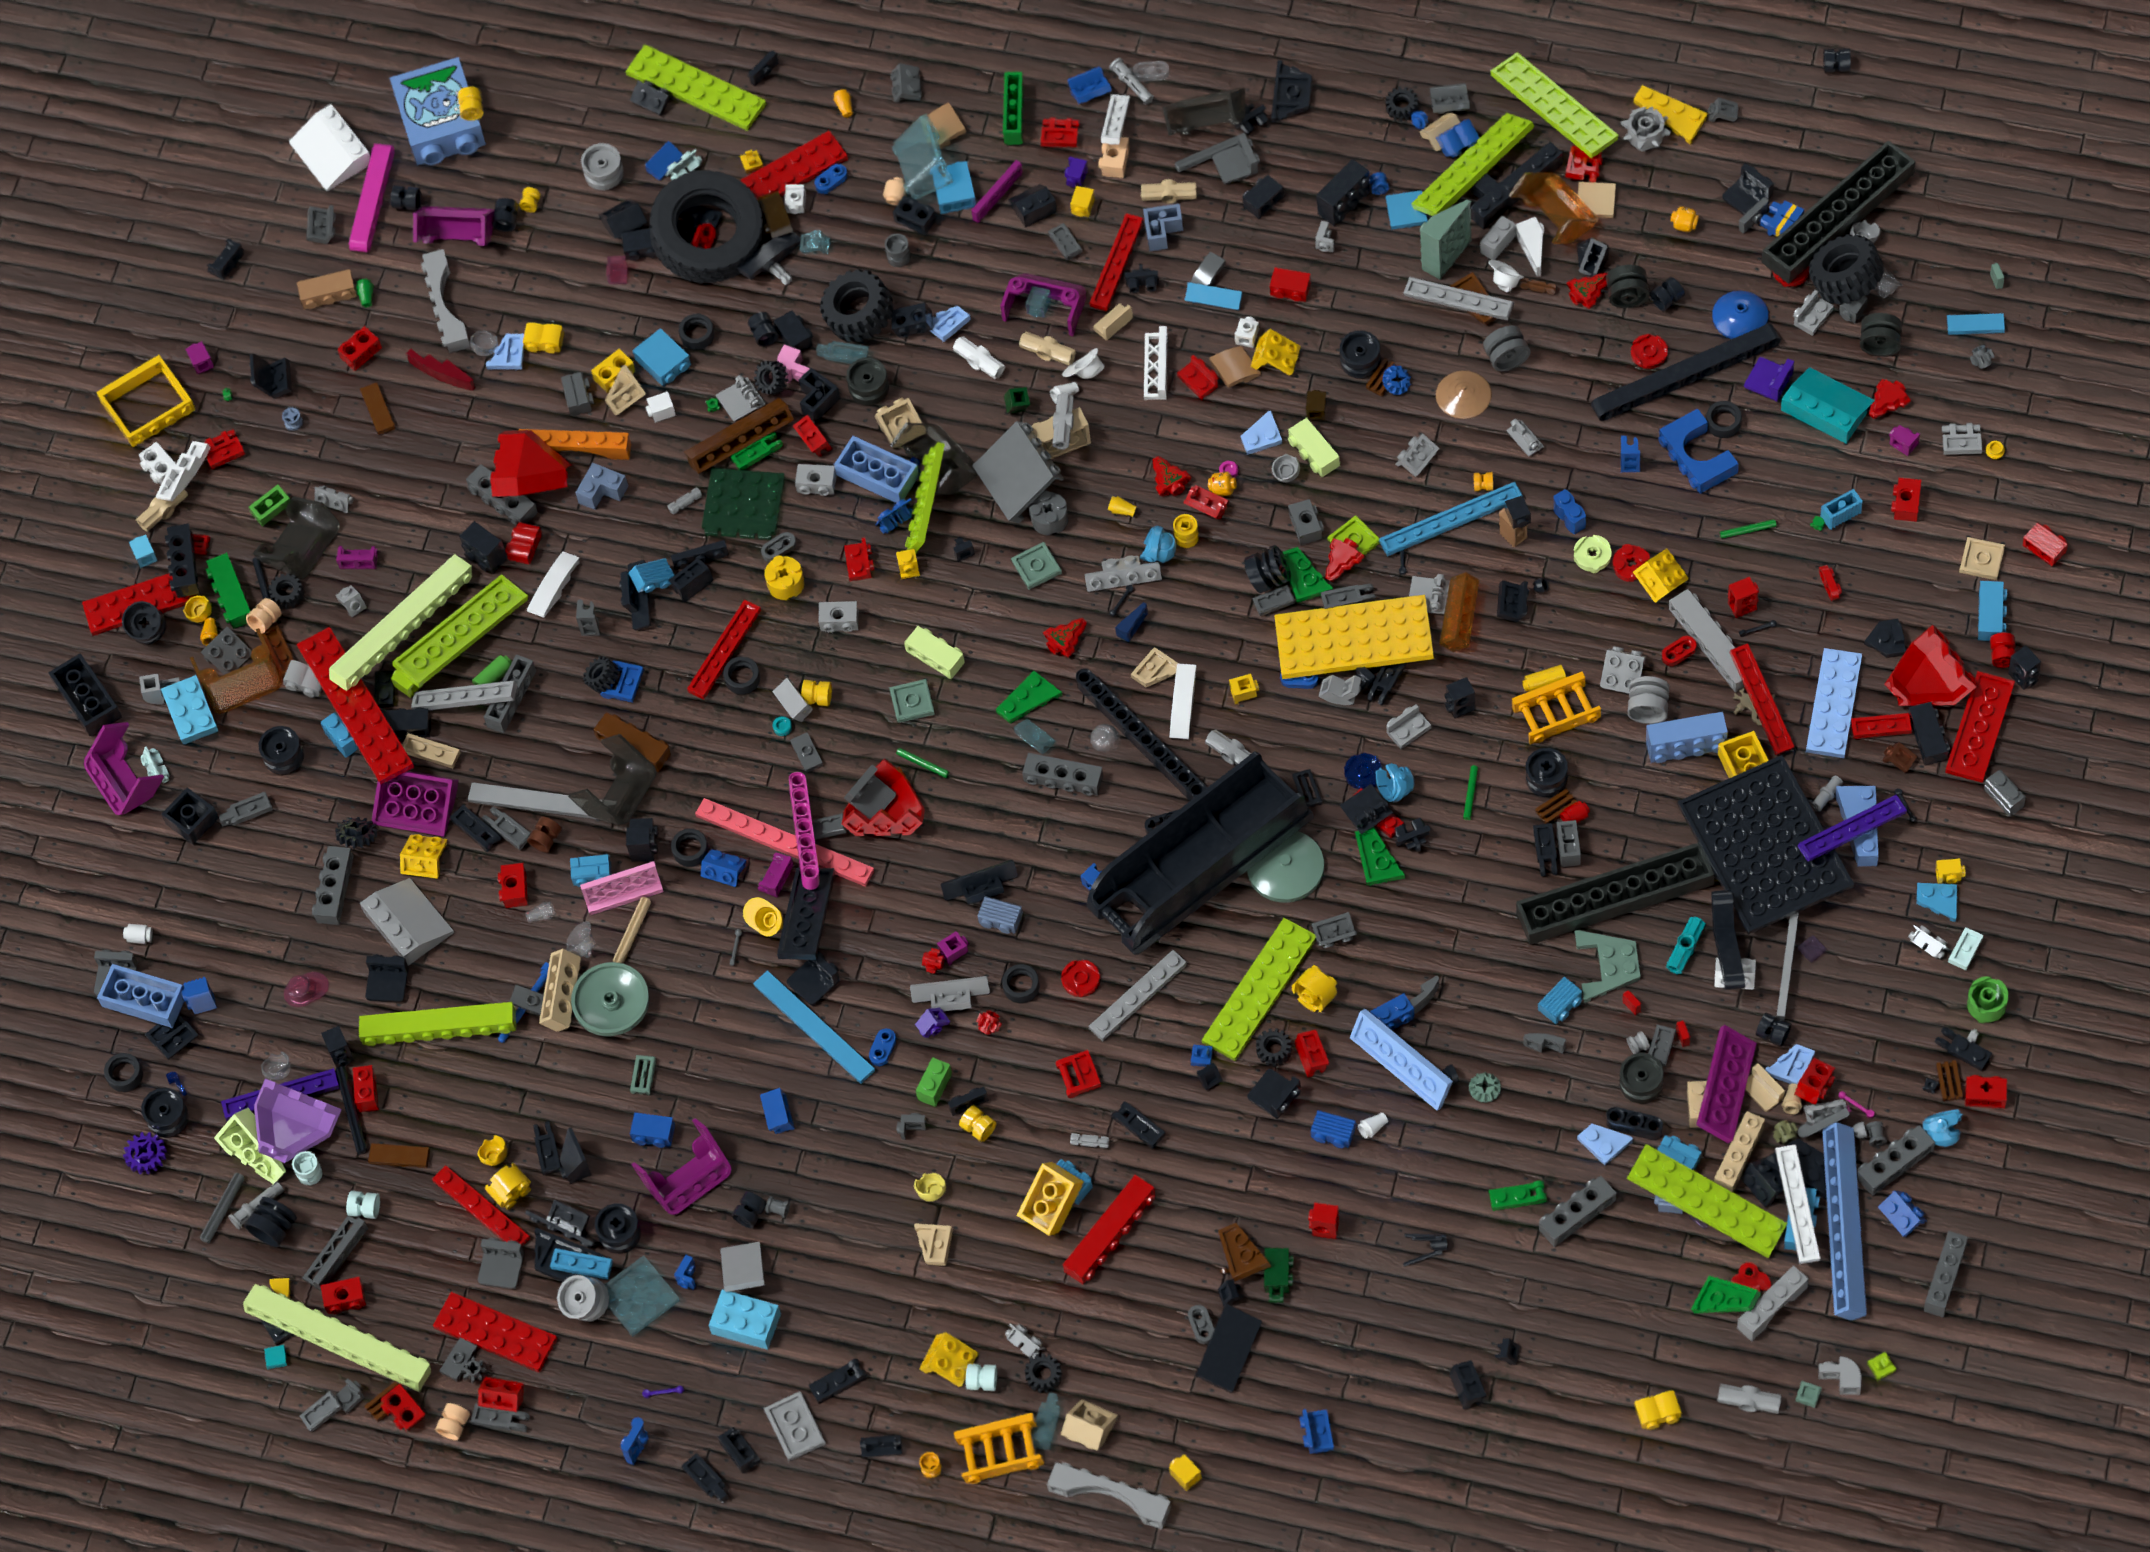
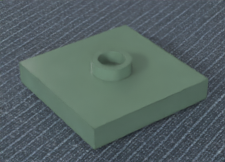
[1011,542,1062,590]
[889,679,935,723]

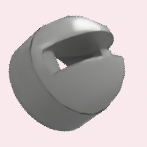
[1853,1121,1868,1138]

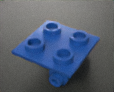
[875,498,913,534]

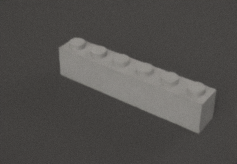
[1669,589,1745,693]

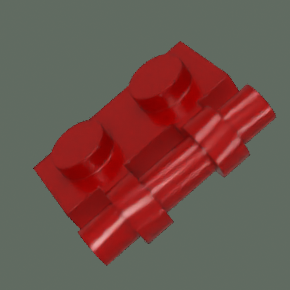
[1040,117,1080,147]
[1565,146,1603,183]
[203,429,245,469]

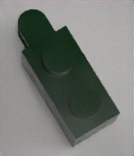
[1264,1248,1293,1303]

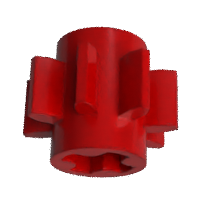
[922,948,945,973]
[976,1010,1002,1035]

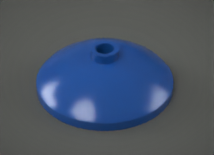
[1712,291,1768,339]

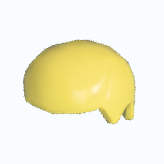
[914,1173,946,1202]

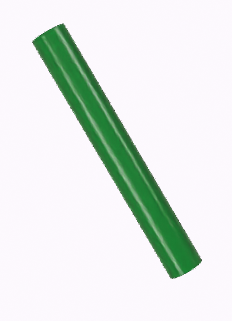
[1719,519,1776,539]
[896,748,949,778]
[1463,765,1478,820]

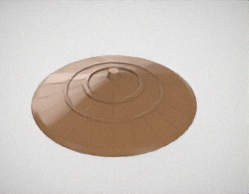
[1436,371,1492,419]

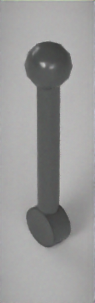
[730,929,742,966]

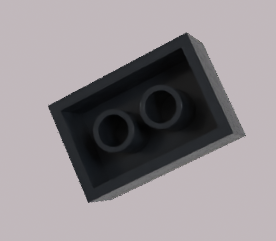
[1316,159,1370,226]

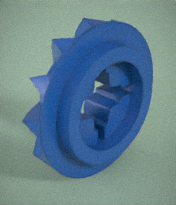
[1383,365,1411,395]

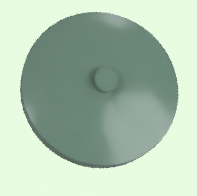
[1247,831,1324,903]
[571,962,649,1036]

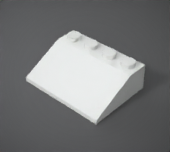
[289,104,370,191]

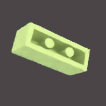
[1288,418,1340,477]
[904,626,965,679]

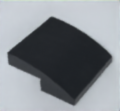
[145,1015,199,1060]

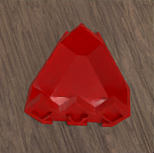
[490,430,571,497]
[1884,625,1976,706]
[841,758,925,836]

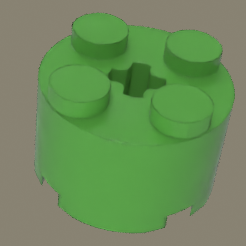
[1967,976,2008,1023]

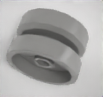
[581,143,624,190]
[557,1275,609,1322]

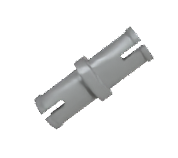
[1811,776,1843,811]

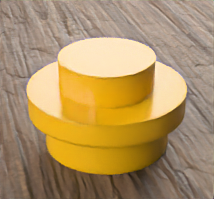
[1986,441,2005,459]

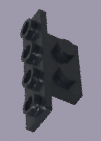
[619,560,651,631]
[940,859,1018,904]
[525,1199,600,1248]

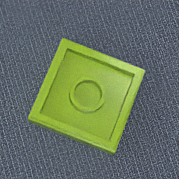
[1327,515,1380,555]

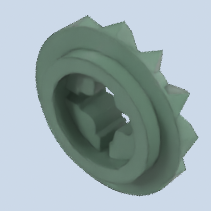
[1469,1072,1501,1102]

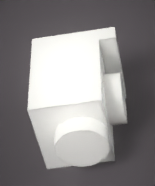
[784,185,806,214]
[1235,317,1259,348]

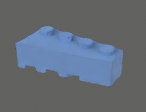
[1835,786,1878,866]

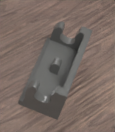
[576,600,600,636]

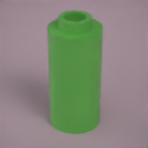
[472,655,512,685]

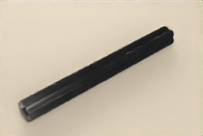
[335,1066,367,1154]

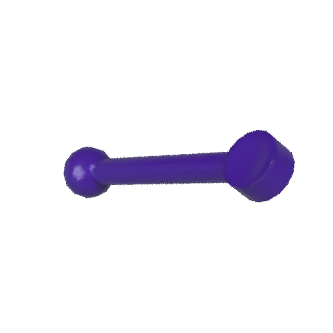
[642,1385,684,1398]

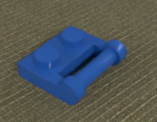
[600,661,644,703]
[620,1417,649,1465]

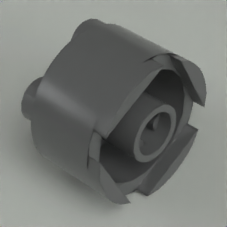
[1029,490,1068,535]

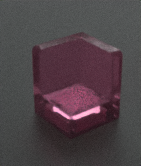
[606,256,628,285]

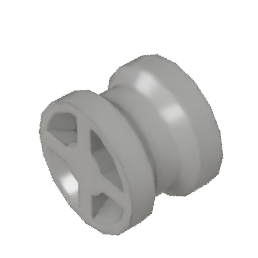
[1627,1031,1650,1054]

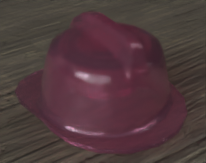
[284,972,329,1007]

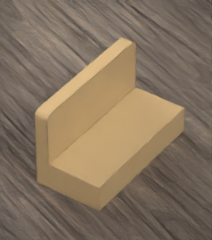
[1419,113,1460,151]
[1093,303,1133,341]
[1745,1063,1785,1112]

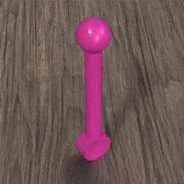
[1838,1091,1874,1118]

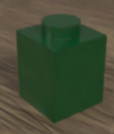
[1004,387,1030,414]

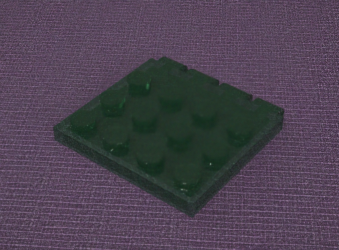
[702,468,785,540]

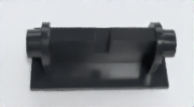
[860,1435,902,1457]

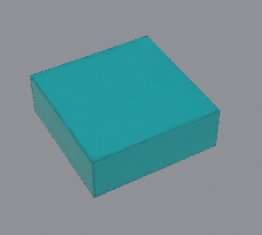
[264,1345,287,1369]

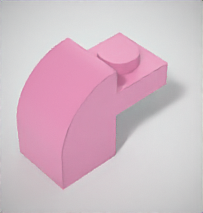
[777,345,810,384]

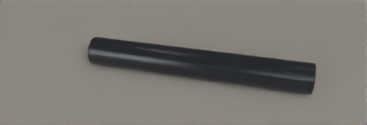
[252,557,271,600]

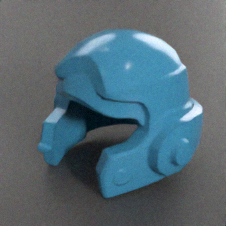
[1140,526,1177,563]
[1376,763,1415,802]
[1923,1109,1963,1147]

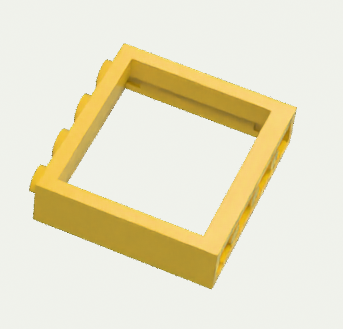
[96,355,195,447]

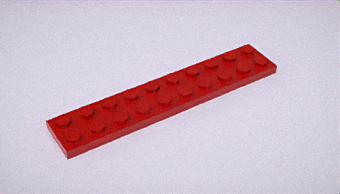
[296,627,414,785]

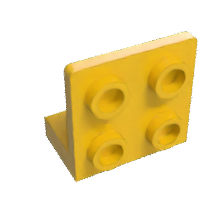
[1250,329,1301,376]
[1633,549,1689,602]
[400,834,447,879]
[919,1332,978,1387]

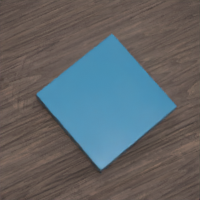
[1386,190,1427,230]

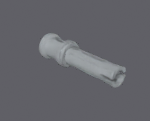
[1109,58,1154,104]
[228,1181,284,1229]

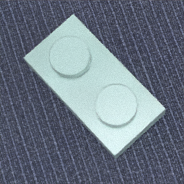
[1948,927,1983,970]

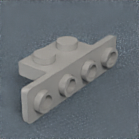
[1085,556,1161,592]
[910,976,990,1012]

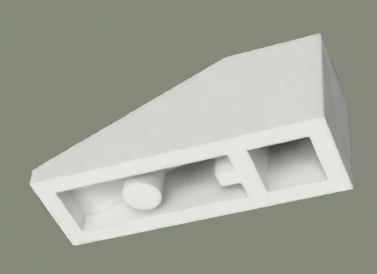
[1515,217,1545,277]

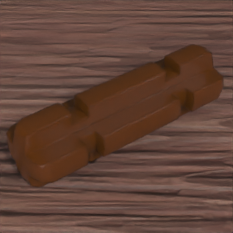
[1520,278,1556,295]

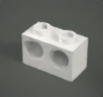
[139,442,176,484]

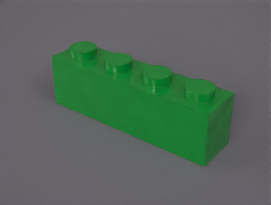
[1003,72,1024,145]
[206,553,251,629]

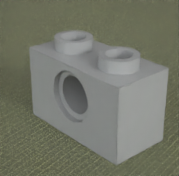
[795,464,837,496]
[819,601,859,632]

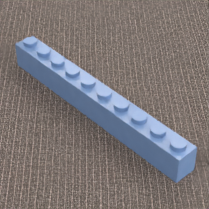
[1822,1122,1866,1321]

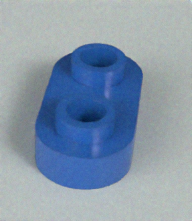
[815,164,847,194]
[1280,674,1318,689]
[869,1029,896,1067]

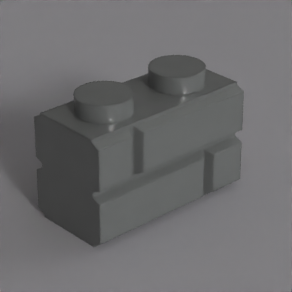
[561,372,594,416]
[1984,770,2026,817]

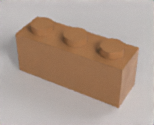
[297,269,357,309]

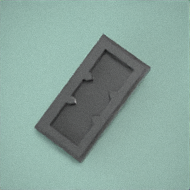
[1739,197,1769,234]
[1048,223,1082,261]
[1252,585,1295,616]
[790,733,823,773]
[812,813,847,840]
[509,985,544,1015]
[1648,1024,1676,1067]
[439,1338,478,1382]
[300,1391,343,1432]

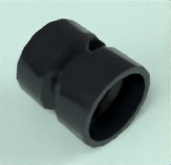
[1823,48,1851,73]
[391,185,421,211]
[492,198,518,232]
[1649,277,1685,311]
[747,312,779,347]
[1755,1012,1792,1047]
[731,1191,767,1229]

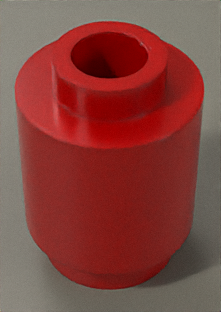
[1560,801,1590,823]

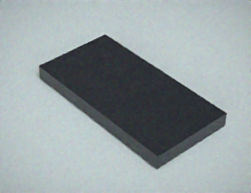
[1195,1304,1262,1393]

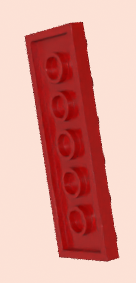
[740,131,848,200]
[82,573,198,636]
[1945,671,2015,783]
[433,1292,557,1373]

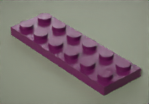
[1696,1025,1756,1143]

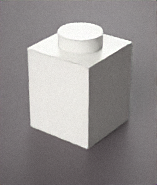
[646,391,676,423]

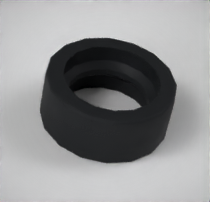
[679,314,715,350]
[1706,401,1742,438]
[723,657,761,694]
[671,828,709,867]
[1002,964,1040,1003]
[104,1053,143,1092]

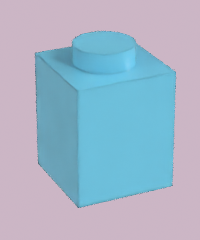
[129,535,158,568]

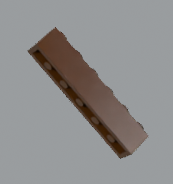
[684,398,794,474]

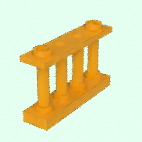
[1512,672,1601,745]
[954,1413,1045,1484]

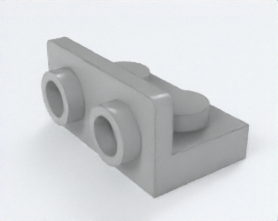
[1793,290,1834,336]
[1395,434,1439,477]
[1386,704,1431,749]

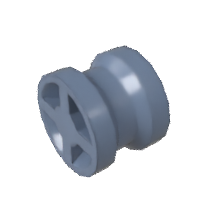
[282,408,303,431]

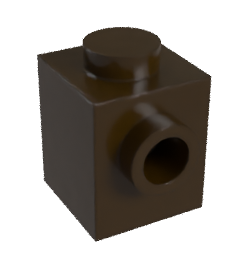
[1306,390,1327,420]

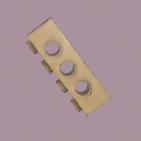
[539,949,581,1032]
[1714,1111,1765,1193]

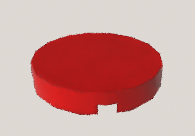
[1631,334,1668,369]
[1061,960,1100,997]

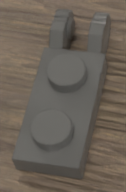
[1321,583,1376,609]
[482,807,531,850]
[1797,1104,1851,1138]
[471,1403,530,1432]

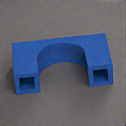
[1658,408,1739,494]

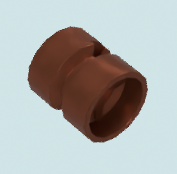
[527,816,562,853]

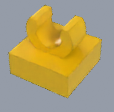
[740,150,763,174]

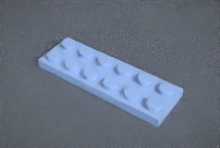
[1806,648,1862,758]
[1350,1009,1453,1110]

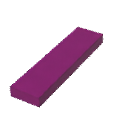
[971,160,1023,223]

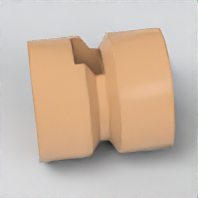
[246,598,281,633]
[435,1403,470,1440]

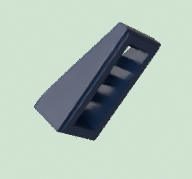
[1115,602,1148,642]

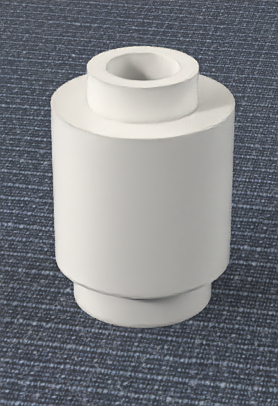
[123,924,153,944]

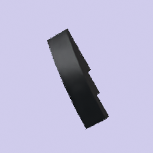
[737,232,803,281]

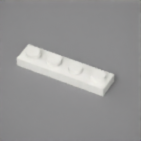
[1101,95,1129,145]

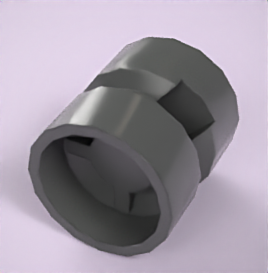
[885,234,911,267]

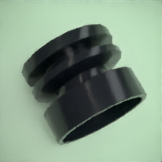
[1244,545,1291,594]
[122,601,166,645]
[244,1196,297,1247]

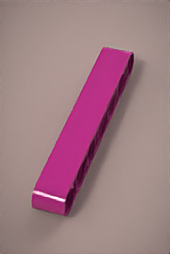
[349,144,394,252]
[789,772,819,890]

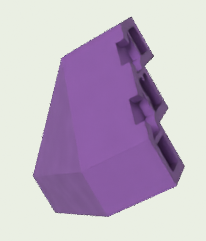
[254,1079,342,1163]

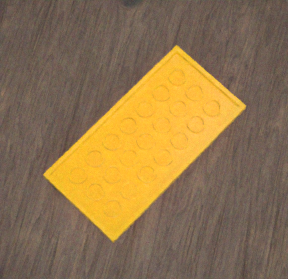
[1274,595,1434,679]

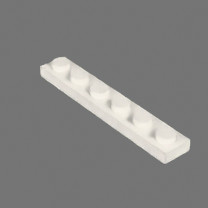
[1775,1145,1820,1264]

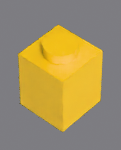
[1070,186,1095,217]
[1169,1454,1201,1491]

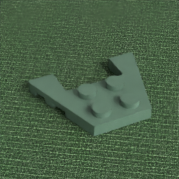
[1575,930,1640,1003]

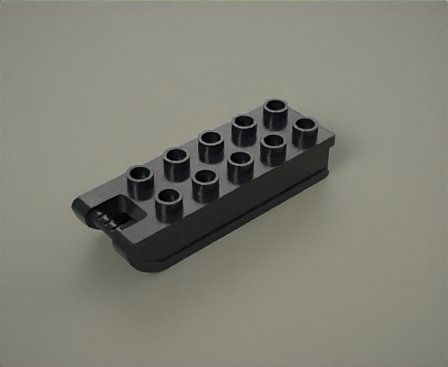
[1086,751,1314,955]

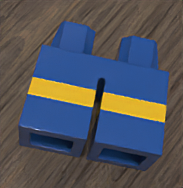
[1760,201,1804,237]

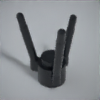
[1403,1233,1447,1266]

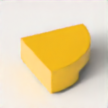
[269,1278,290,1299]

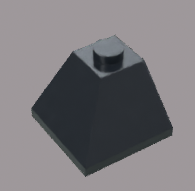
[559,1127,591,1184]

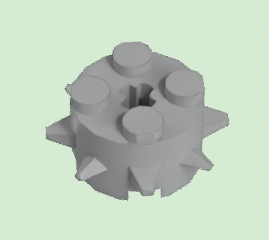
[1621,107,1670,151]

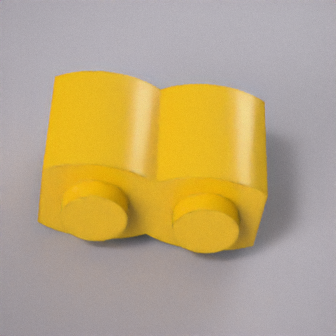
[523,323,564,354]
[1635,1390,1681,1430]

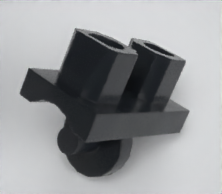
[1234,103,1268,135]
[1125,263,1159,293]
[1394,818,1431,852]

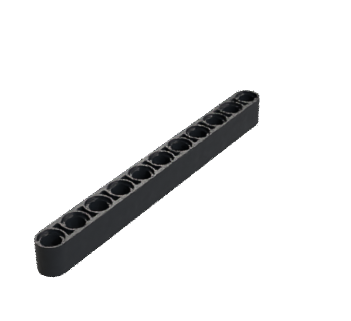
[1591,324,1781,421]
[1076,668,1207,801]

